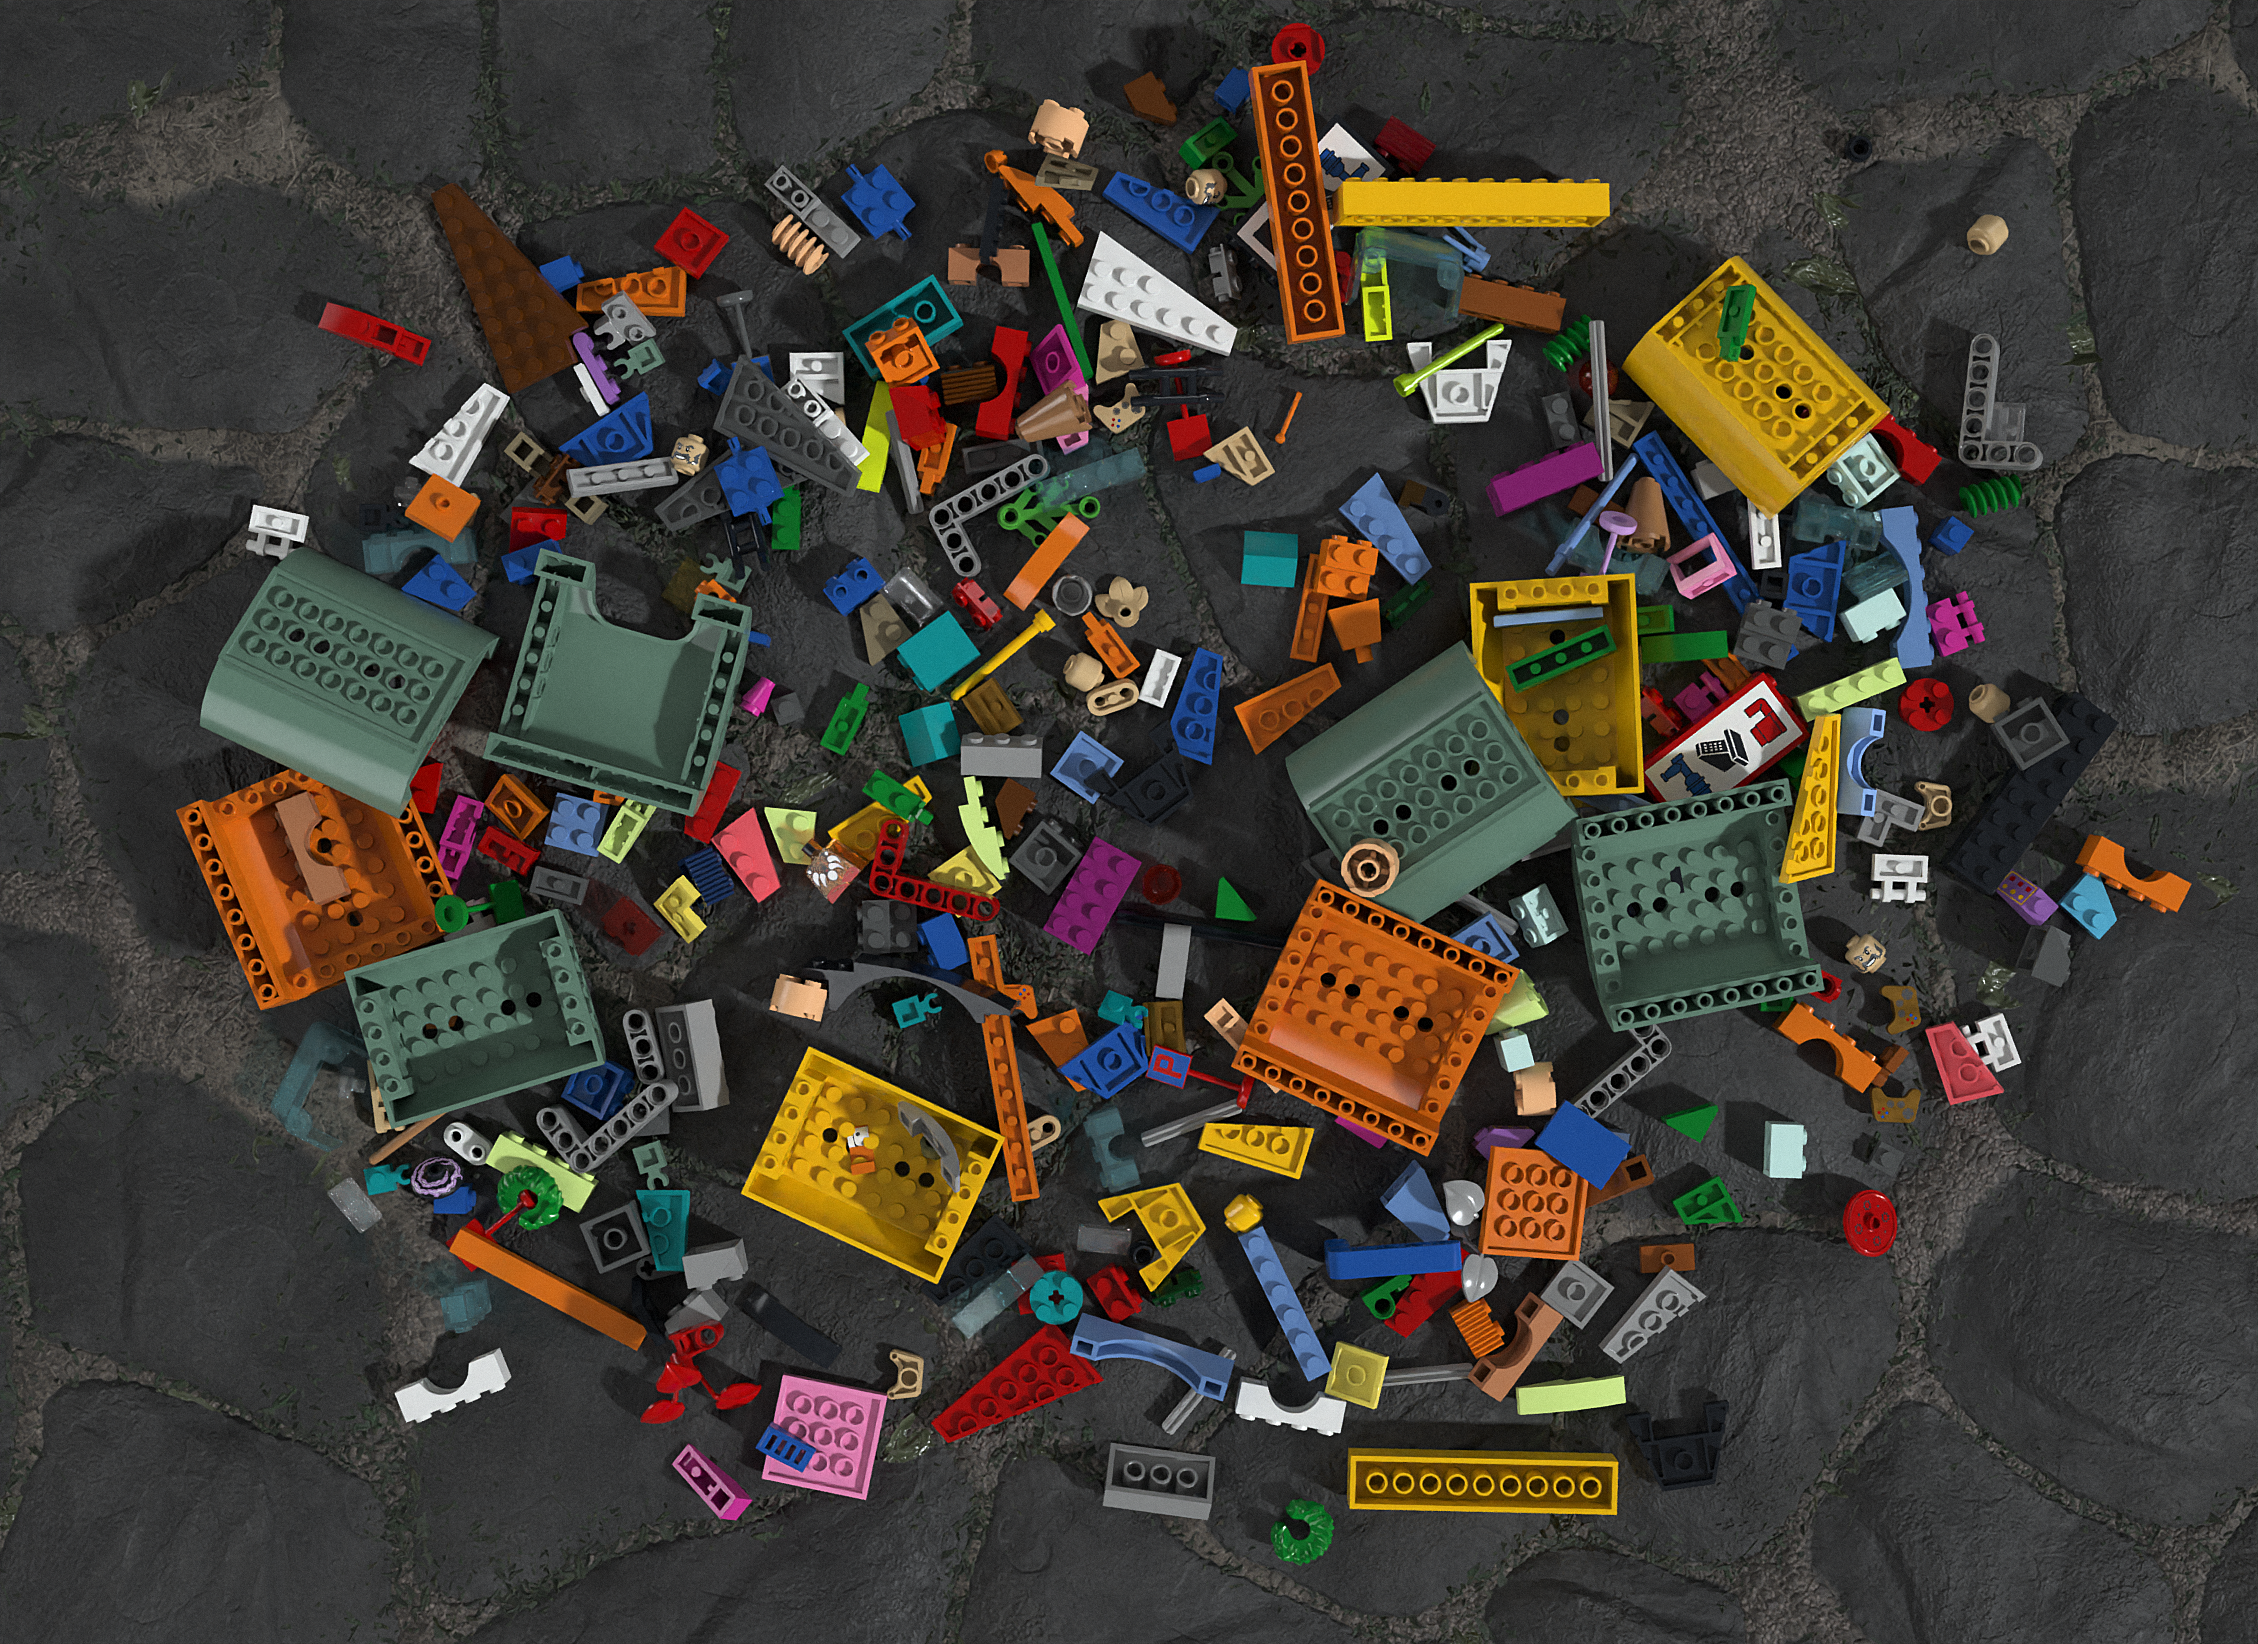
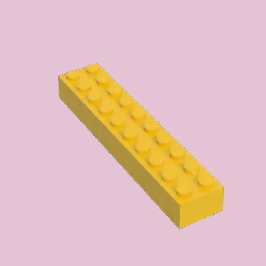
[1332,177,1610,227]
[1347,1448,1618,1515]

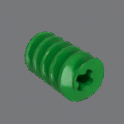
[1542,314,1593,373]
[1959,474,2022,519]

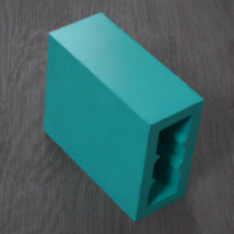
[897,610,981,692]

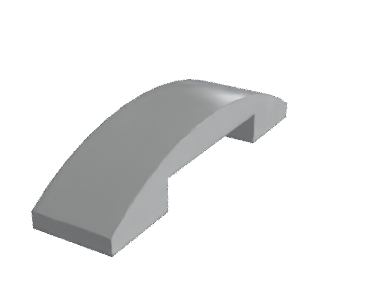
[898,1101,960,1193]

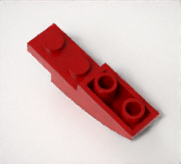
[318,302,431,367]

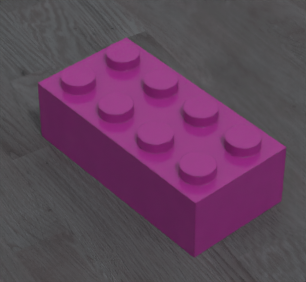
[1485,440,1605,517]
[1043,836,1142,955]

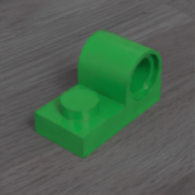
[1178,115,1238,171]
[1636,604,1675,635]
[1359,1274,1412,1319]

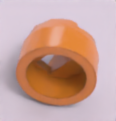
[984,149,1008,173]

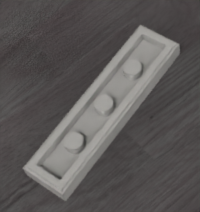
[566,456,679,498]

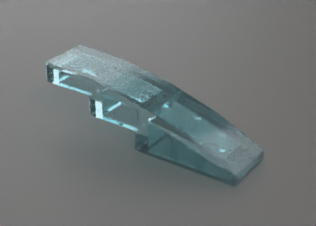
[951,1253,1045,1339]

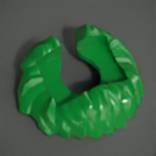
[496,1165,564,1230]
[1271,1498,1335,1566]

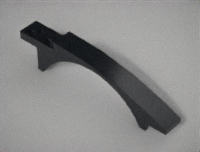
[803,953,1017,1024]

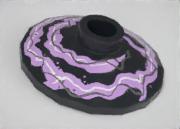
[410,1156,464,1200]

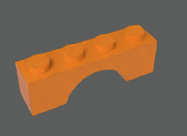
[2075,834,2191,914]
[1772,1001,1882,1093]

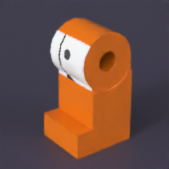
[847,1124,876,1175]

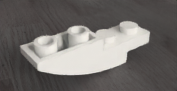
[780,373,870,466]

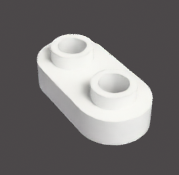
[444,1121,493,1165]

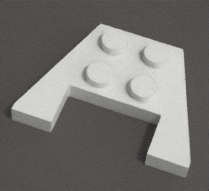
[1406,340,1511,424]

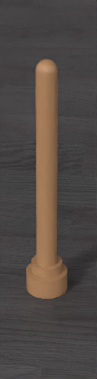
[368,1112,447,1165]

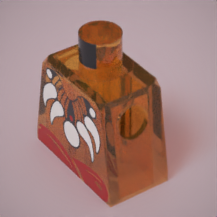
[801,838,870,904]

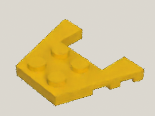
[1098,1182,1207,1292]

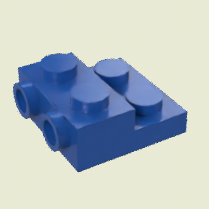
[561,1059,635,1121]

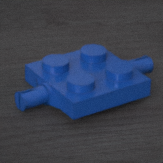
[841,164,916,241]
[714,437,785,526]

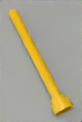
[951,608,1056,700]

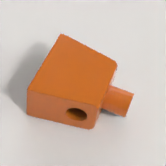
[1327,598,1381,664]

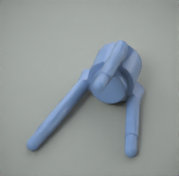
[1433,227,1491,274]

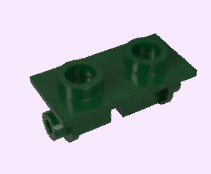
[1379,579,1435,630]
[1149,1268,1206,1308]

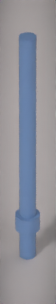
[1545,453,1640,576]

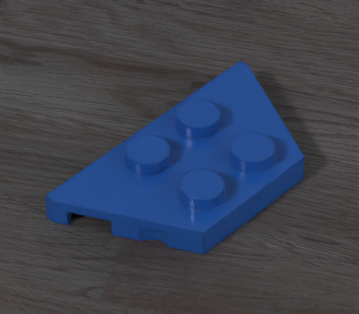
[559,391,655,467]
[1780,540,1847,643]
[1057,1015,1149,1099]

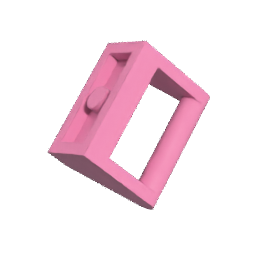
[1666,532,1737,600]

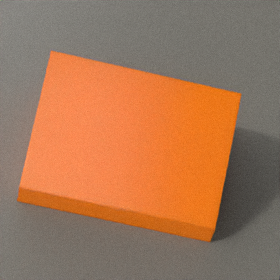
[484,774,551,841]

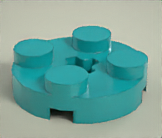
[1030,1269,1083,1325]

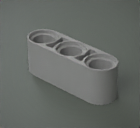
[1155,923,1191,1000]
[623,1007,666,1085]

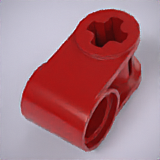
[668,1319,724,1361]

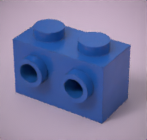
[501,539,562,586]
[823,557,887,617]
[916,912,971,971]

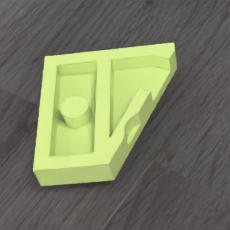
[764,807,817,865]

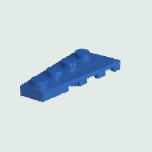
[1102,171,1221,255]
[1170,647,1223,765]

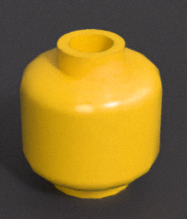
[1224,1194,1263,1233]

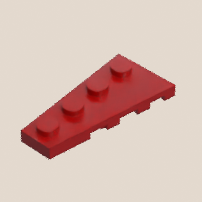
[1383,1238,1471,1338]

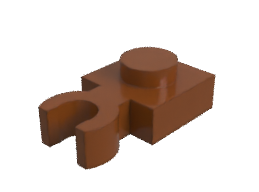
[1871,1044,1910,1088]

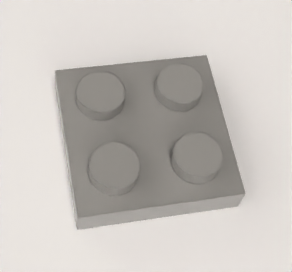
[1538,1260,1614,1329]

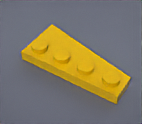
[828,774,932,874]
[1197,1122,1315,1179]

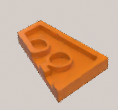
[1026,1008,1089,1092]

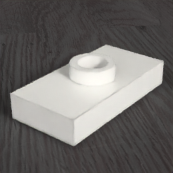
[573,363,612,418]
[1138,649,1182,708]

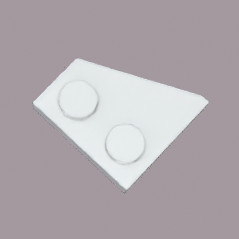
[790,352,845,405]

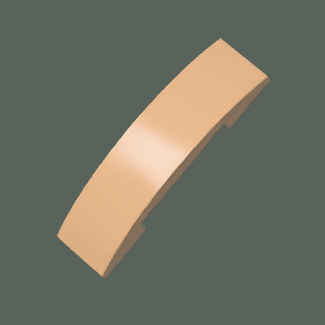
[1203,998,1280,1093]

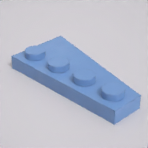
[1339,472,1432,586]

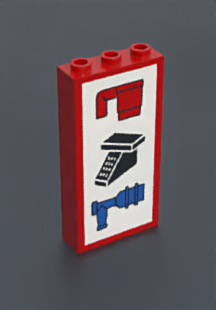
[1643,671,1811,804]

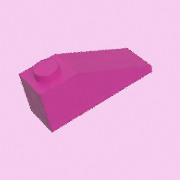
[672,1444,752,1520]

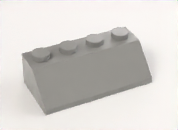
[655,999,730,1112]
[1103,1443,1216,1520]

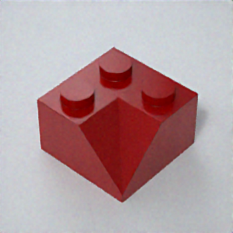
[888,385,948,451]

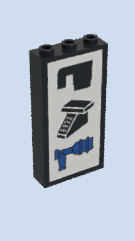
[1225,113,1395,291]

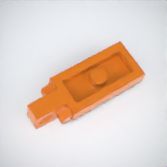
[917,423,957,496]
[1081,611,1140,680]

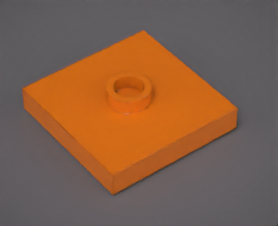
[405,473,481,543]

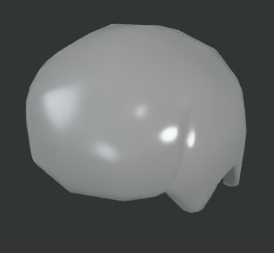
[1052,574,1093,616]

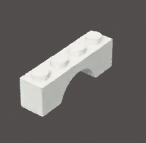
[395,1348,511,1423]
[1235,1376,1346,1435]

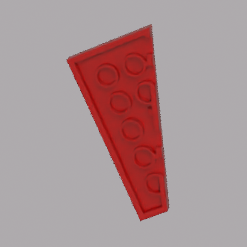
[931,1323,1104,1443]

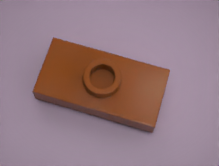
[1566,484,1625,533]
[1639,1242,1695,1273]

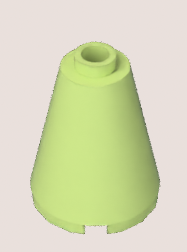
[1484,969,1549,1035]

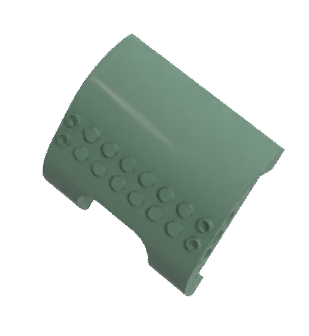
[483,548,752,817]

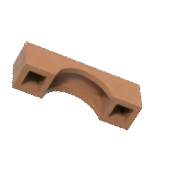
[275,792,351,905]
[1467,1291,1564,1402]

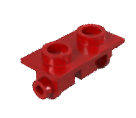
[951,577,1003,632]
[1640,685,1683,738]

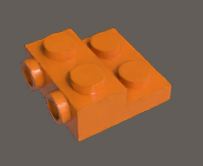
[865,317,940,389]
[1313,535,1379,602]

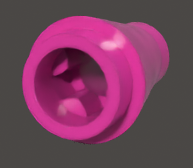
[740,676,775,717]

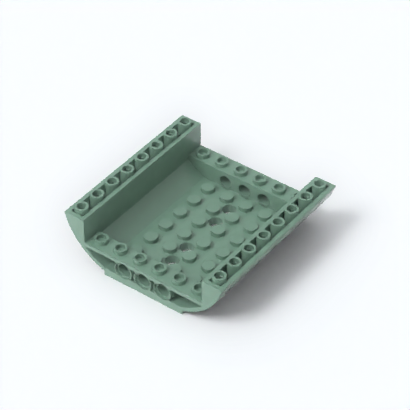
[200,546,503,819]
[1285,640,1583,924]
[1571,778,1824,1032]

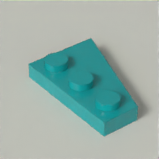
[636,1190,690,1272]

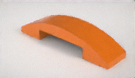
[1003,512,1090,611]

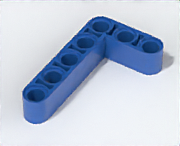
[1324,1239,1462,1279]

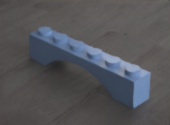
[1873,506,1934,669]
[1237,1221,1332,1382]
[1070,1313,1235,1401]

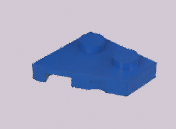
[401,554,477,611]

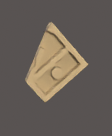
[1096,319,1145,385]
[1203,426,1275,486]

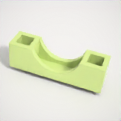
[1790,657,1907,722]
[485,1130,599,1213]

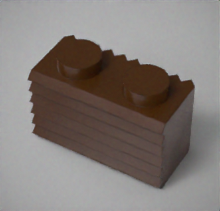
[941,361,999,408]

